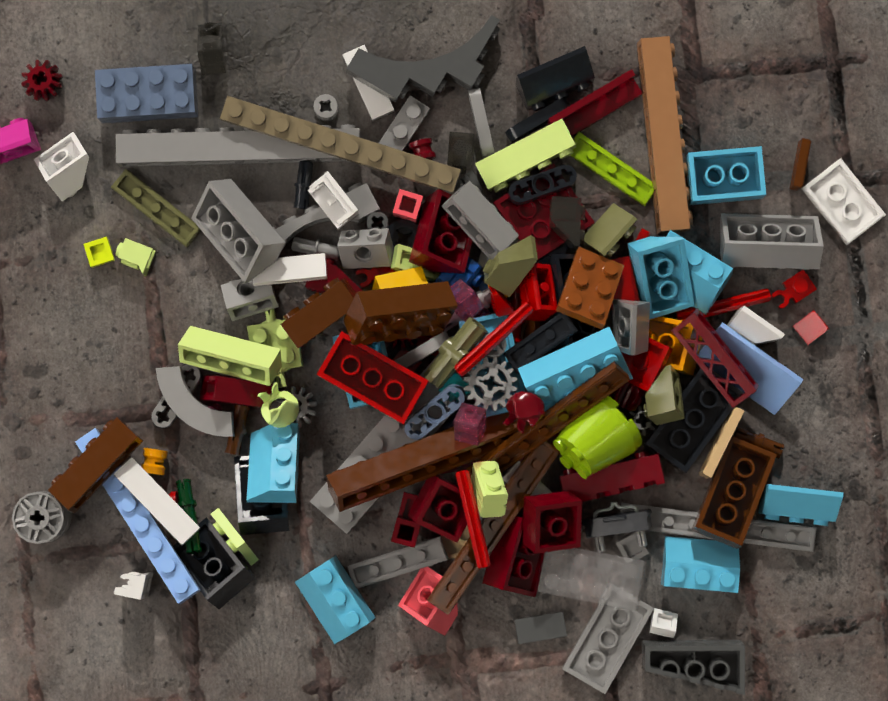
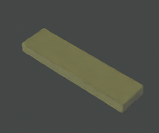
[111,169,201,248]

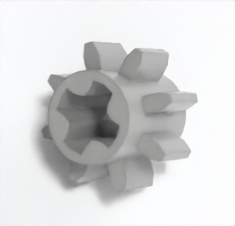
[628,406,655,436]

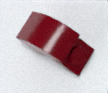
[391,491,421,548]

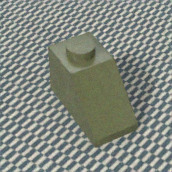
[644,365,685,425]

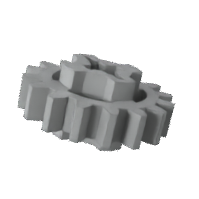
[463,357,517,412]

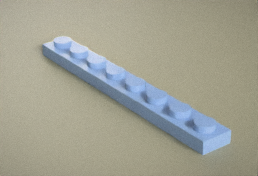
[75,428,201,604]

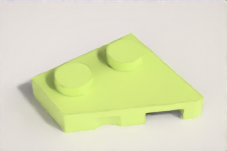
[211,508,259,566]

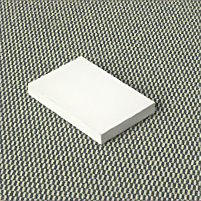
[801,158,886,245]

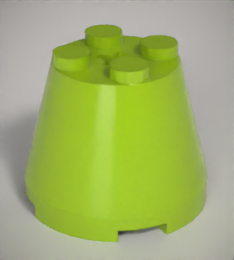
[553,396,642,479]

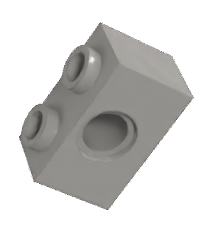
[337,228,394,269]
[221,279,279,321]

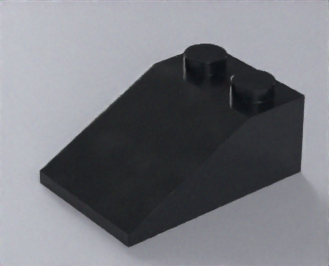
[234,455,290,536]
[173,517,256,609]

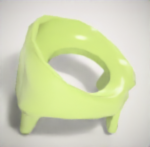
[258,382,299,428]

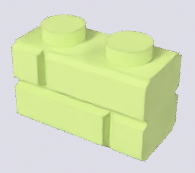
[471,461,508,518]

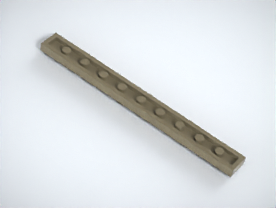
[220,96,461,194]

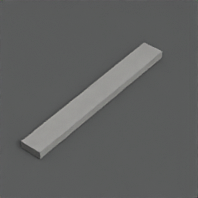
[620,503,817,552]

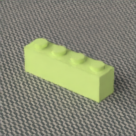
[475,119,576,193]
[178,326,282,386]

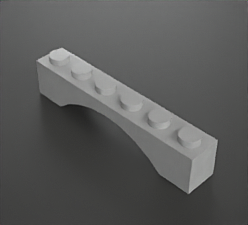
[273,182,381,250]

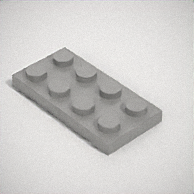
[562,583,654,694]

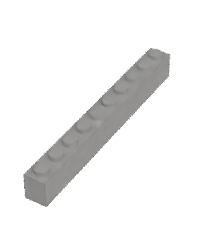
[116,124,361,167]

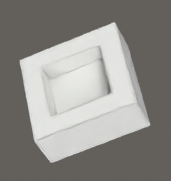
[650,608,678,638]

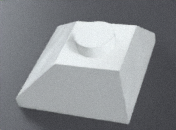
[34,132,89,201]
[727,306,785,345]

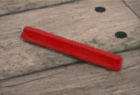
[676,288,771,321]
[454,302,534,376]
[456,470,491,568]

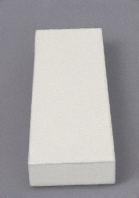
[342,45,394,121]
[253,253,327,286]

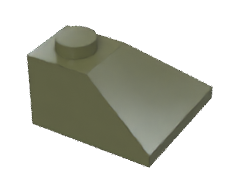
[483,235,538,297]

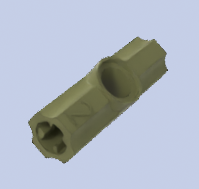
[424,317,487,388]

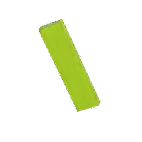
[570,132,654,207]

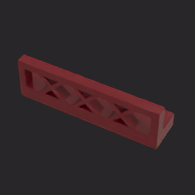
[547,69,643,137]
[671,308,759,408]

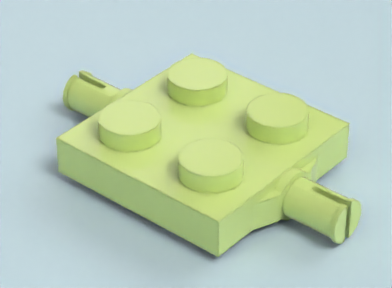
[247,309,303,388]

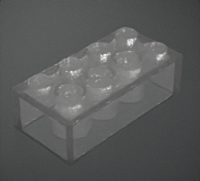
[538,548,647,612]

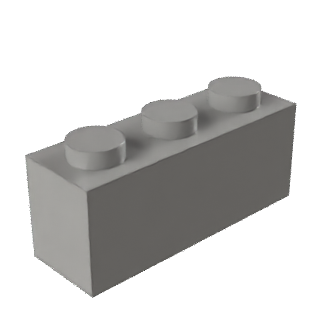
[442,181,519,259]

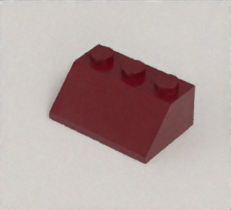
[409,189,473,274]
[482,516,548,597]

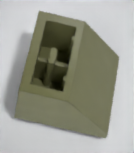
[579,203,638,259]

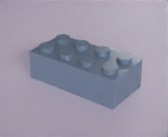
[95,64,198,123]

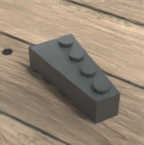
[642,640,745,695]

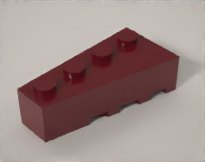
[558,451,665,502]

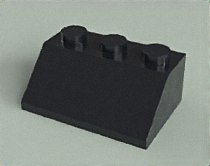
[516,46,595,112]

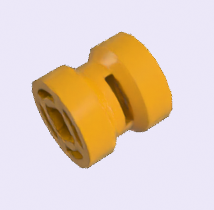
[141,448,168,475]

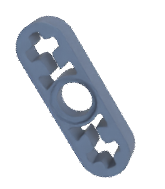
[405,384,466,440]

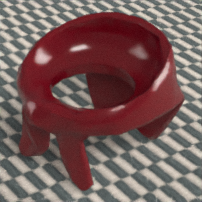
[503,391,545,434]

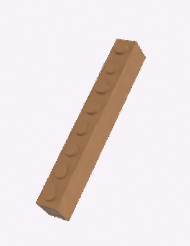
[637,36,693,234]

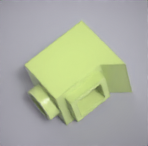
[115,238,156,276]

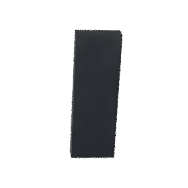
[503,313,579,375]

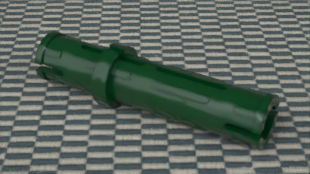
[176,479,202,554]

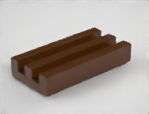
[789,138,811,191]

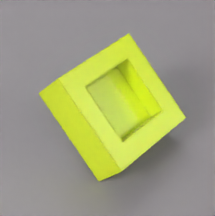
[83,236,115,268]

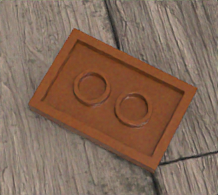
[556,247,624,330]

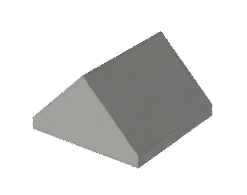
[612,299,650,355]

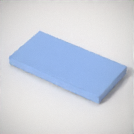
[698,322,803,415]

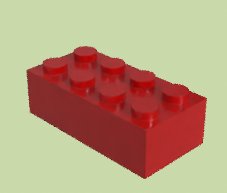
[316,331,429,425]

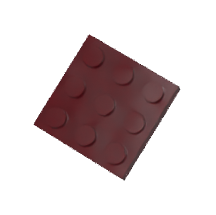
[493,163,595,262]

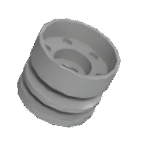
[12,491,72,544]

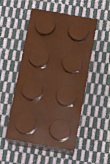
[343,281,458,345]
[692,436,777,549]

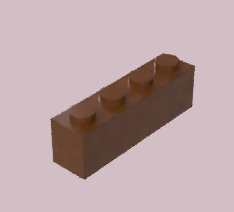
[48,417,143,513]

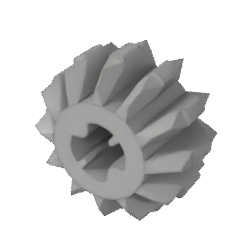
[276,386,317,428]

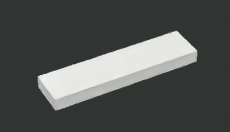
[114,457,200,546]

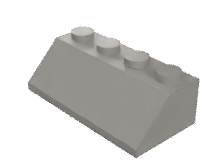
[191,179,286,283]
[720,213,824,270]

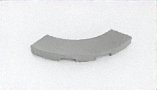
[156,366,235,437]

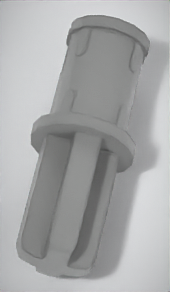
[291,237,339,261]

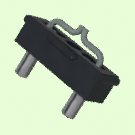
[581,502,652,553]

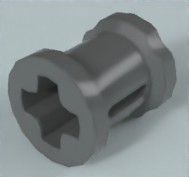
[367,212,389,229]

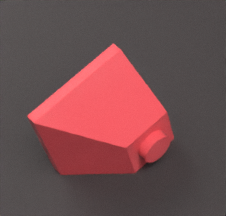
[398,566,458,636]

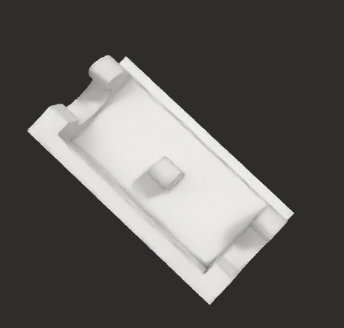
[308,171,359,229]
[114,572,153,600]

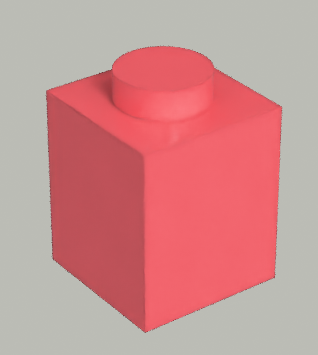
[393,189,424,223]

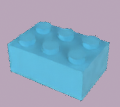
[685,146,766,205]

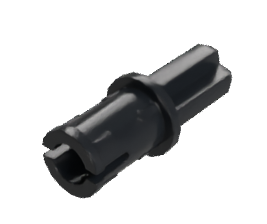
[293,160,313,209]

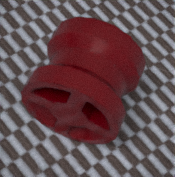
[408,138,436,160]

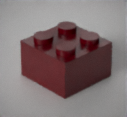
[408,475,467,543]
[523,491,582,554]

